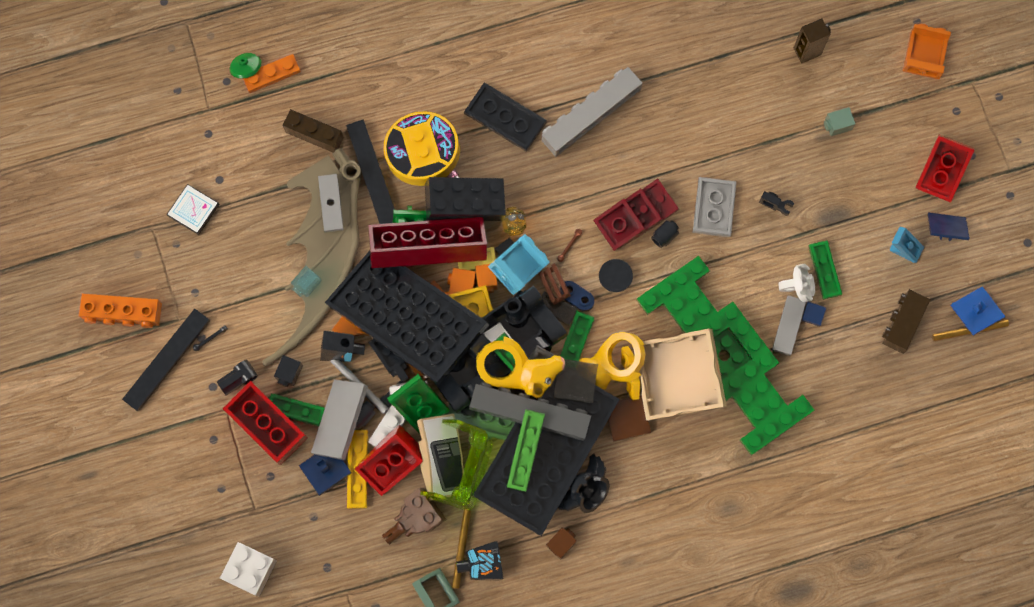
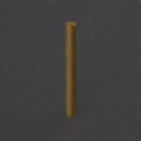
[932,319,1009,342]
[452,509,471,589]

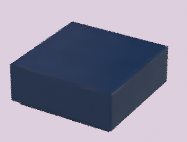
[801,302,826,327]

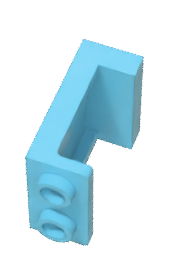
[488,234,550,295]

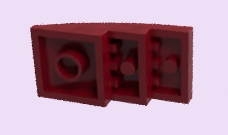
[593,178,680,251]

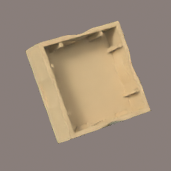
[633,329,727,421]

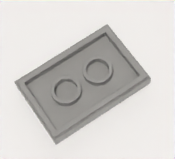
[693,177,736,237]

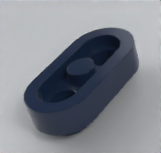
[560,281,594,312]

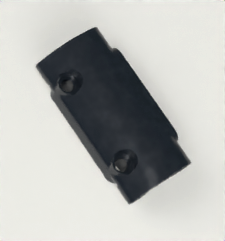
[433,286,568,413]

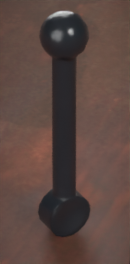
[193,325,228,351]

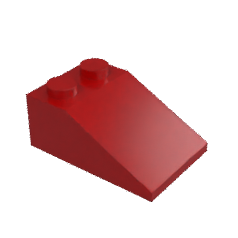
[915,134,974,203]
[354,424,423,496]

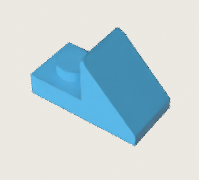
[890,227,924,263]

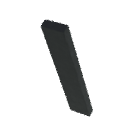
[346,119,395,224]
[122,308,210,411]

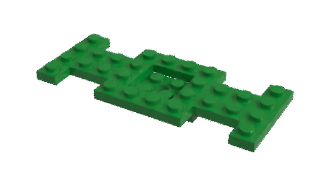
[636,256,815,456]

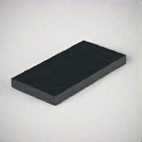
[464,82,547,152]

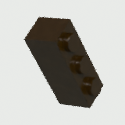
[793,18,831,64]
[282,109,344,153]
[882,289,931,354]

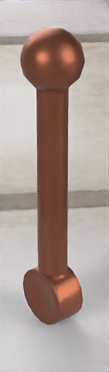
[557,229,582,262]

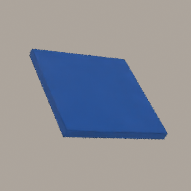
[950,286,1005,335]

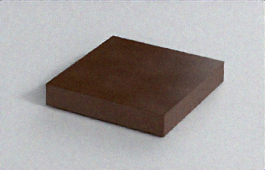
[608,395,651,442]

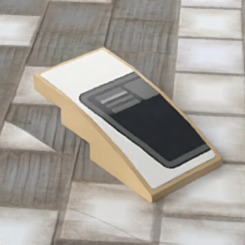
[417,414,465,501]

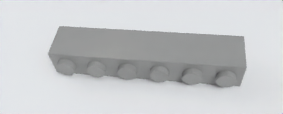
[542,67,642,157]

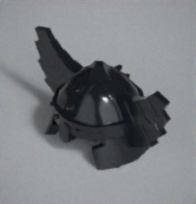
[558,453,610,513]

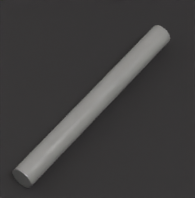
[330,360,389,414]

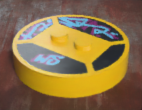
[384,111,460,186]

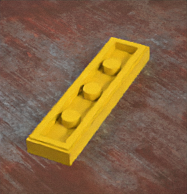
[347,430,368,509]

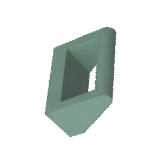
[412,568,460,607]

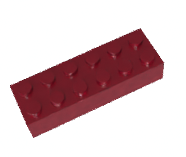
[368,217,487,268]

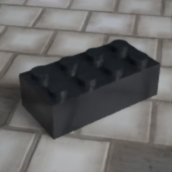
[425,177,506,221]

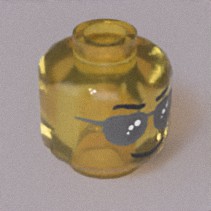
[501,207,527,236]

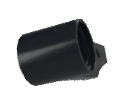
[216,360,258,396]

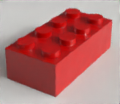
[222,381,308,466]

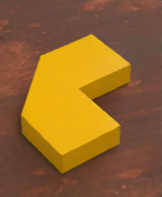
[621,346,640,400]

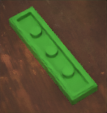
[507,409,545,492]

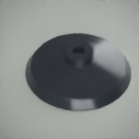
[599,259,633,292]

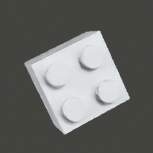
[220,542,277,597]

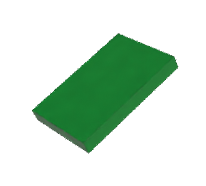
[387,374,450,434]

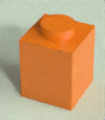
[475,264,498,294]

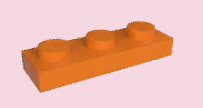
[243,54,301,93]

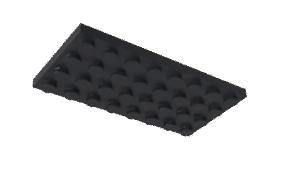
[325,250,489,385]
[473,367,620,536]

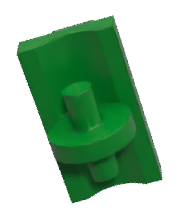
[392,205,427,223]

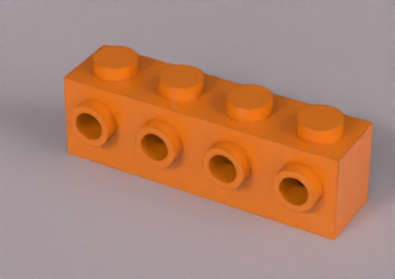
[79,293,162,328]

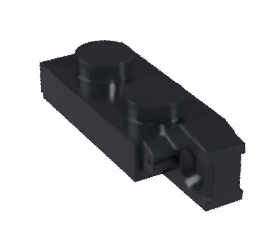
[368,339,409,383]

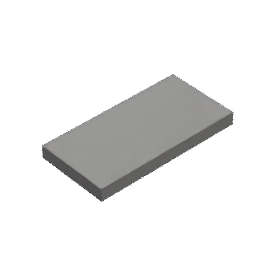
[311,379,368,460]

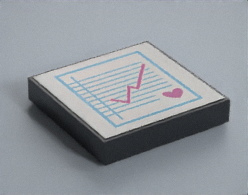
[166,184,220,235]

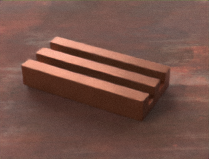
[538,263,571,305]

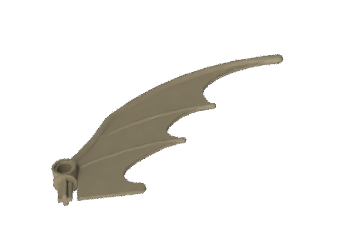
[263,148,362,366]

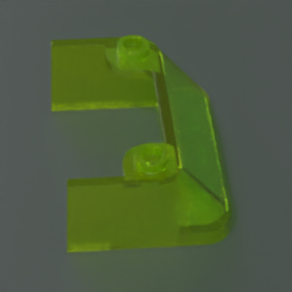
[420,419,493,510]

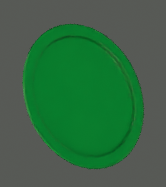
[229,53,262,79]

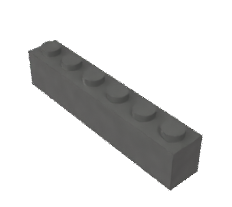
[469,382,591,441]

